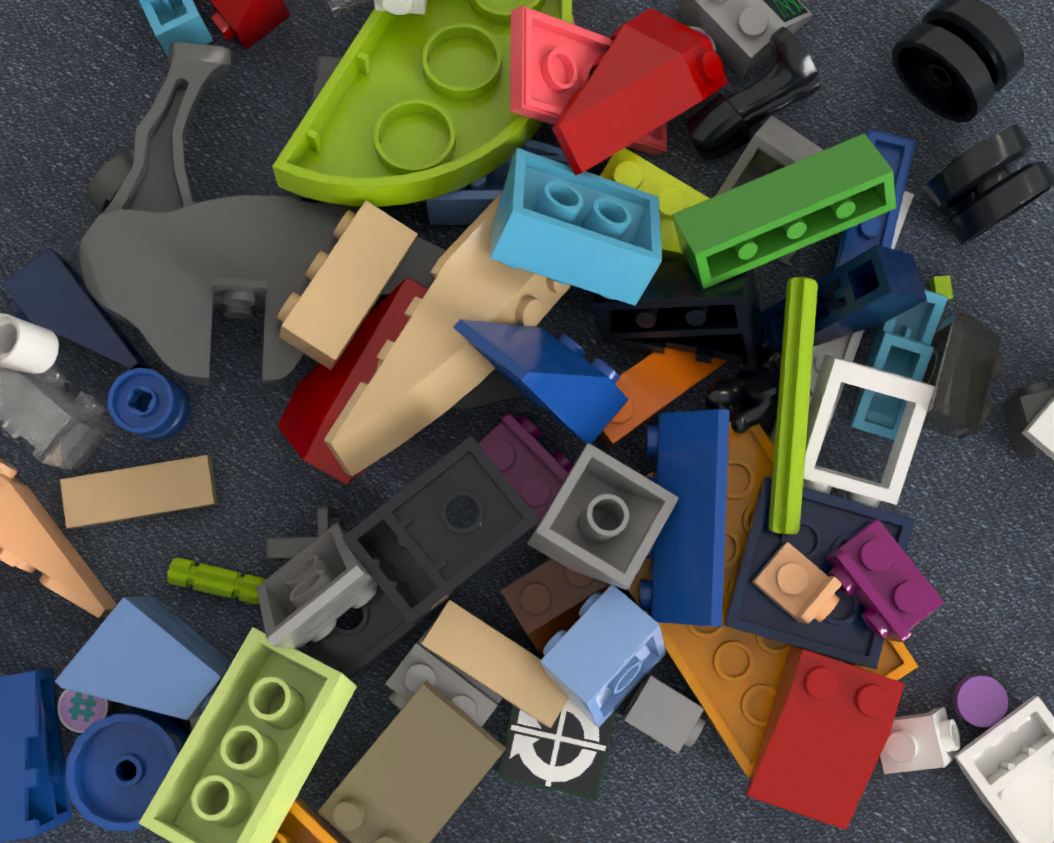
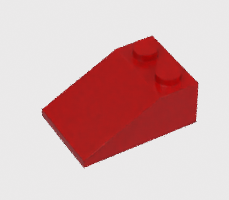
[745,646,905,830]

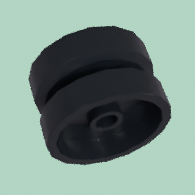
[892,0,1024,123]
[922,124,1054,246]

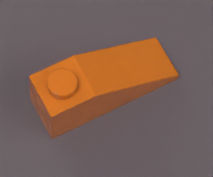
[599,348,727,449]

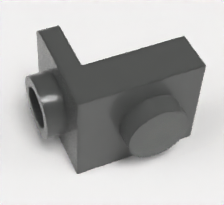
[267,506,344,566]

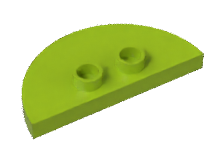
[272,0,572,207]

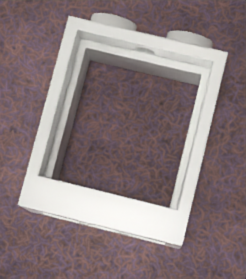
[803,354,935,508]

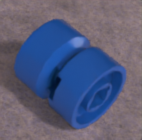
[107,368,191,441]

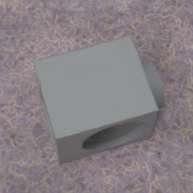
[621,673,705,754]

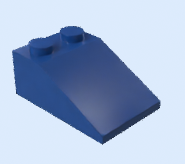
[453,319,629,445]

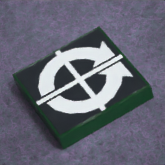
[498,699,617,800]

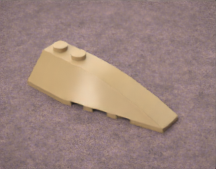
[324,191,572,476]

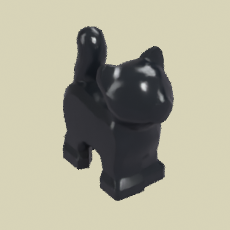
[705,346,812,434]

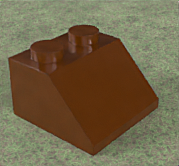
[500,559,622,658]

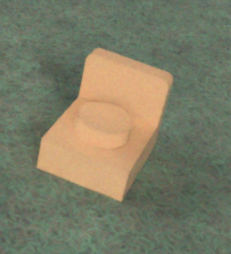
[751,542,842,624]

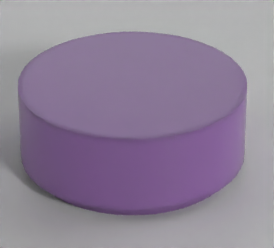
[952,675,1008,727]

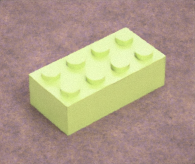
[139,627,357,843]

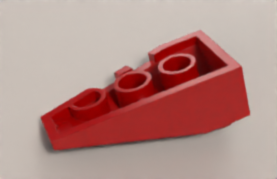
[277,277,429,485]

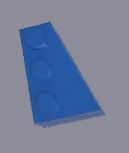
[0,668,72,843]

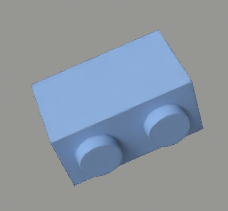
[540,585,666,728]

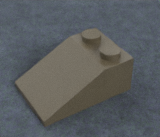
[317,680,506,843]

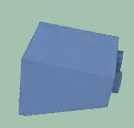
[54,596,232,720]

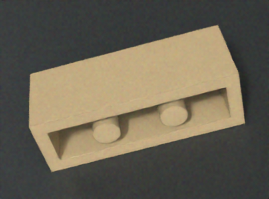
[277,200,418,370]

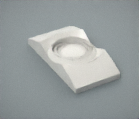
[953,695,1054,843]

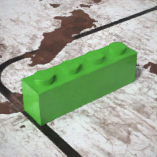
[672,133,896,290]

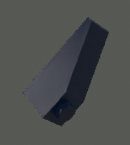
[761,245,927,356]
[2,247,151,370]

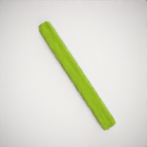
[768,277,818,535]

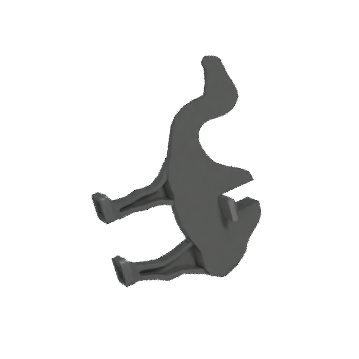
[78,42,526,410]

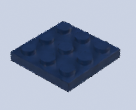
[723,476,915,670]

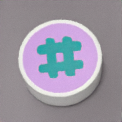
[57,689,113,733]

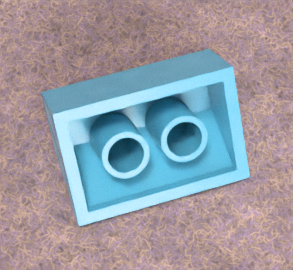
[490,148,662,306]

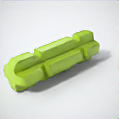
[167,558,266,604]

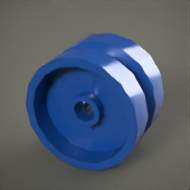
[65,708,191,832]

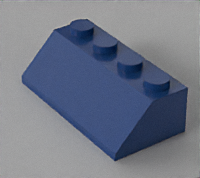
[639,409,729,627]

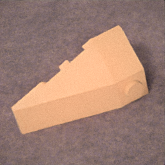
[0,458,117,618]

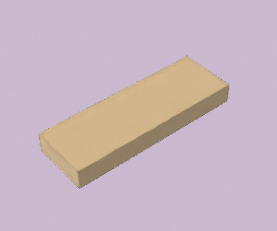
[60,455,218,529]
[419,600,569,728]

